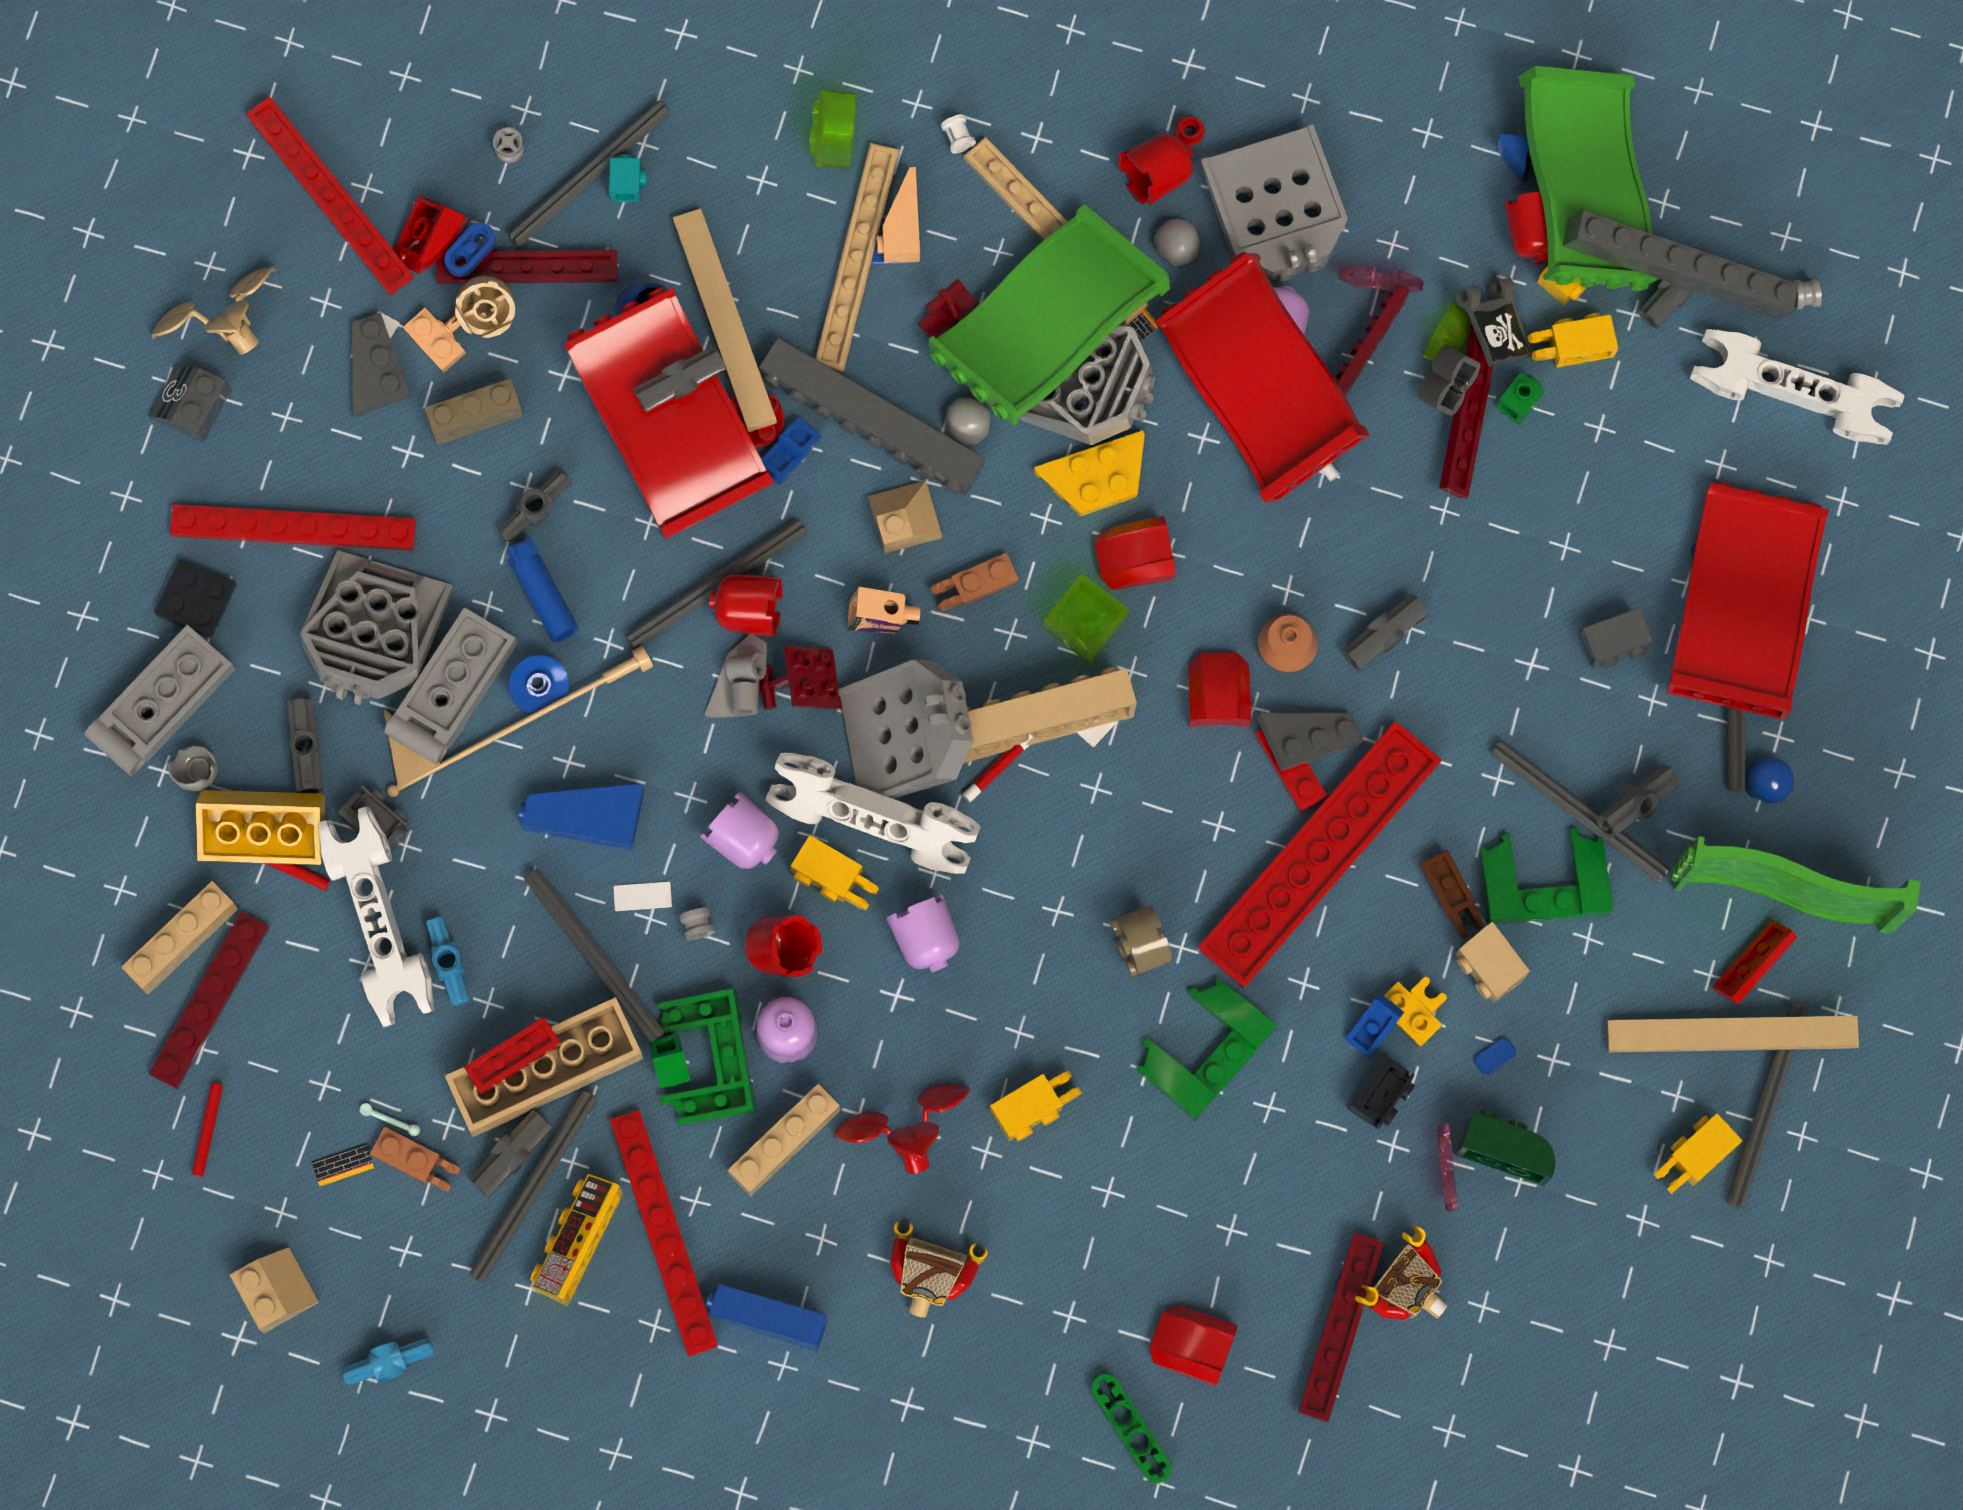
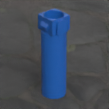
[505,538,579,643]

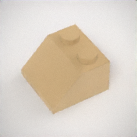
[1456,922,1530,1003]
[230,1248,319,1333]

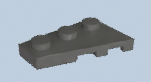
[352,313,411,417]
[1257,713,1364,772]

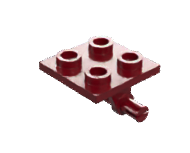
[918,279,980,338]
[759,646,841,710]

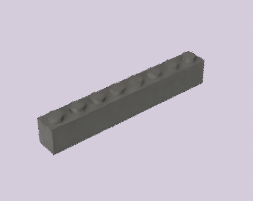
[1563,210,1799,319]
[759,338,985,497]

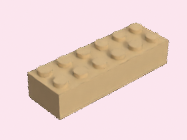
[964,667,1137,763]
[445,997,643,1137]

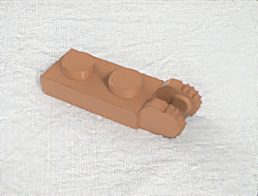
[930,553,1019,612]
[370,1127,460,1192]

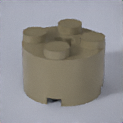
[1109,905,1172,978]

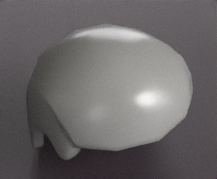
[1154,219,1201,267]
[946,397,991,446]
[168,745,218,792]

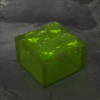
[809,90,857,170]
[1043,573,1130,665]

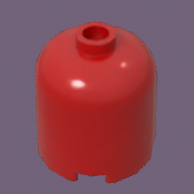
[1117,133,1193,205]
[1504,192,1548,264]
[709,574,783,637]
[744,915,822,977]

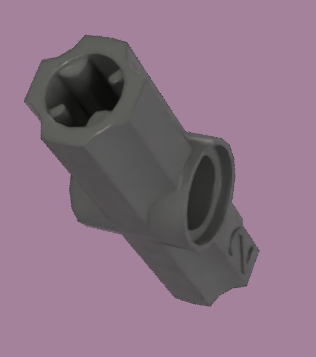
[1638,247,1708,329]
[633,346,726,413]
[1342,594,1429,671]
[287,698,323,793]
[1596,764,1680,838]
[469,1110,553,1198]

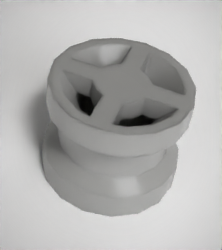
[493,127,524,163]
[1792,277,1822,310]
[679,907,715,941]

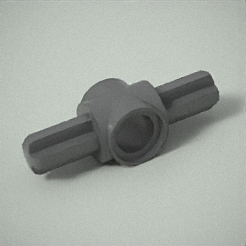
[498,470,572,542]

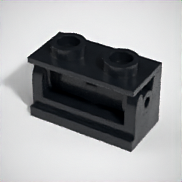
[1348,1054,1416,1130]

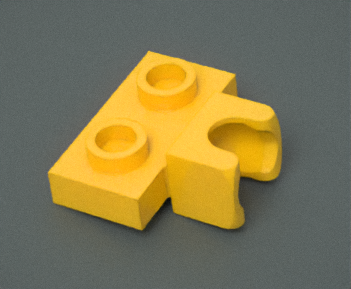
[1384,976,1447,1048]

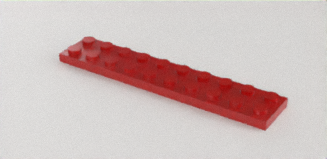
[1197,721,1442,989]

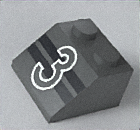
[149,364,231,443]

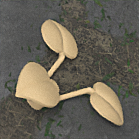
[151,266,276,355]

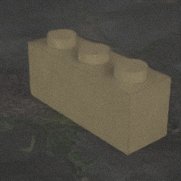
[424,378,523,445]

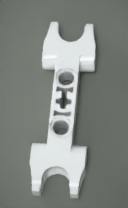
[1690,329,1905,445]
[766,753,981,874]
[318,807,435,1027]

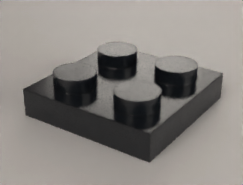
[155,559,237,639]

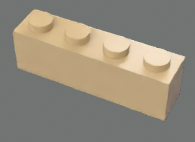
[121,881,238,995]
[728,1084,840,1197]

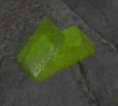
[1422,303,1471,361]

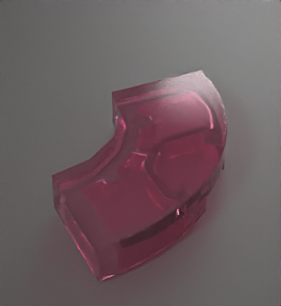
[1339,266,1424,293]
[1437,1124,1458,1211]

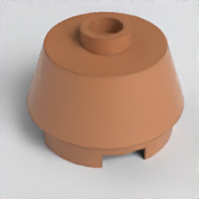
[1258,613,1318,672]

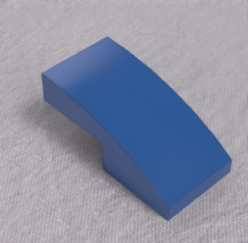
[761,417,822,485]

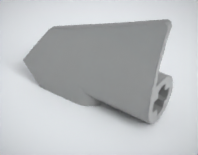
[705,634,767,718]

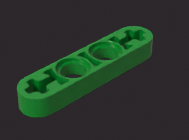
[1091,1374,1171,1484]

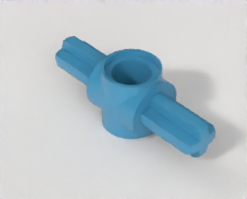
[426,917,469,1006]
[342,1338,434,1385]

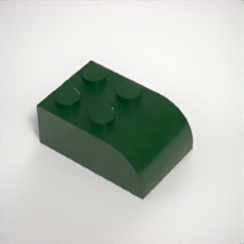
[1455,1110,1555,1186]

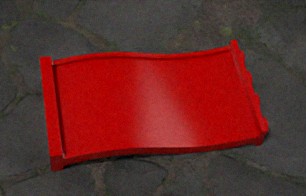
[1154,252,1370,503]
[563,287,774,539]
[1665,482,1829,721]

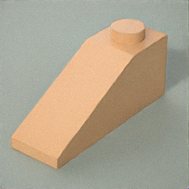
[877,167,920,263]

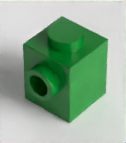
[1496,372,1545,426]
[649,1034,691,1088]

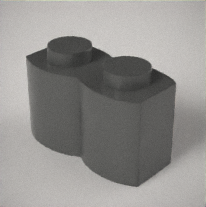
[1417,344,1480,416]

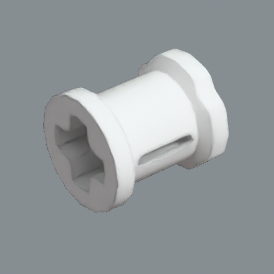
[941,114,976,154]

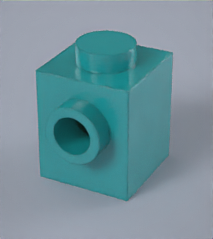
[609,154,647,202]

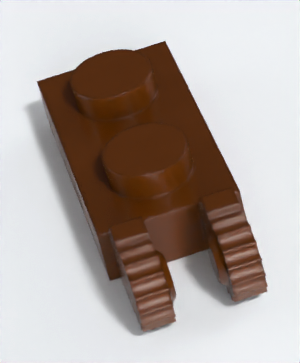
[1419,849,1485,938]

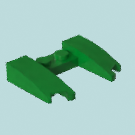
[1480,828,1613,925]
[1136,978,1277,1121]
[657,988,758,1125]

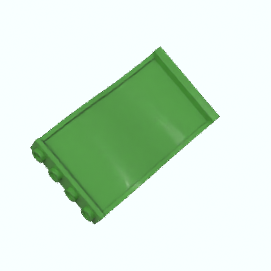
[1518,66,1658,291]
[928,204,1170,426]
[1671,836,1921,935]

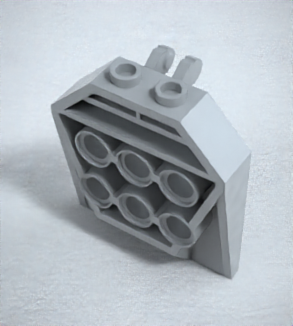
[1200,124,1348,282]
[1018,324,1155,445]
[300,550,453,705]
[838,659,973,799]

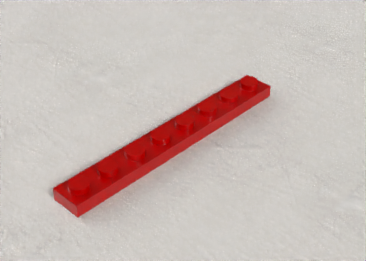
[246,96,414,296]
[170,504,416,551]
[610,1110,718,1357]

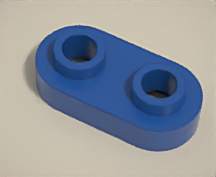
[445,223,496,277]

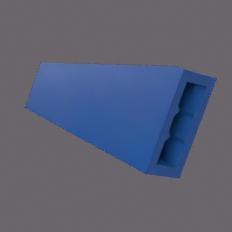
[518,784,644,851]
[706,1284,827,1352]

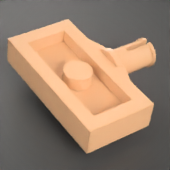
[403,308,466,373]

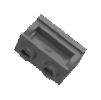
[1579,608,1653,669]
[337,785,411,852]

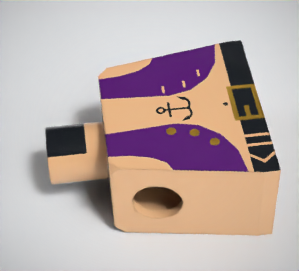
[847,587,920,633]

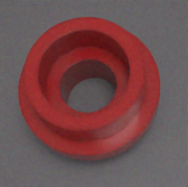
[1175,116,1205,146]

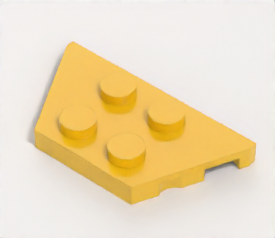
[1034,431,1145,517]

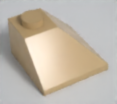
[868,480,942,554]

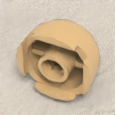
[455,275,515,338]

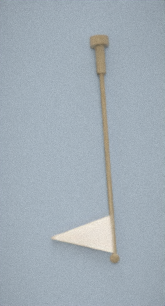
[384,646,654,797]

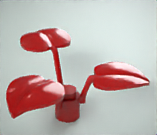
[834,1084,970,1174]

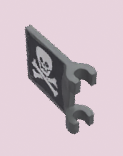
[1455,277,1533,366]

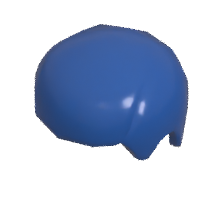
[1745,757,1795,804]

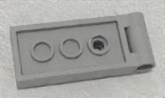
[384,607,518,765]
[85,624,235,776]

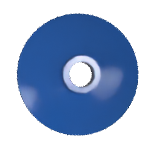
[508,654,569,714]

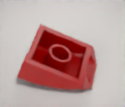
[394,195,468,274]
[1094,516,1175,590]
[1188,653,1251,727]
[1149,1305,1238,1387]

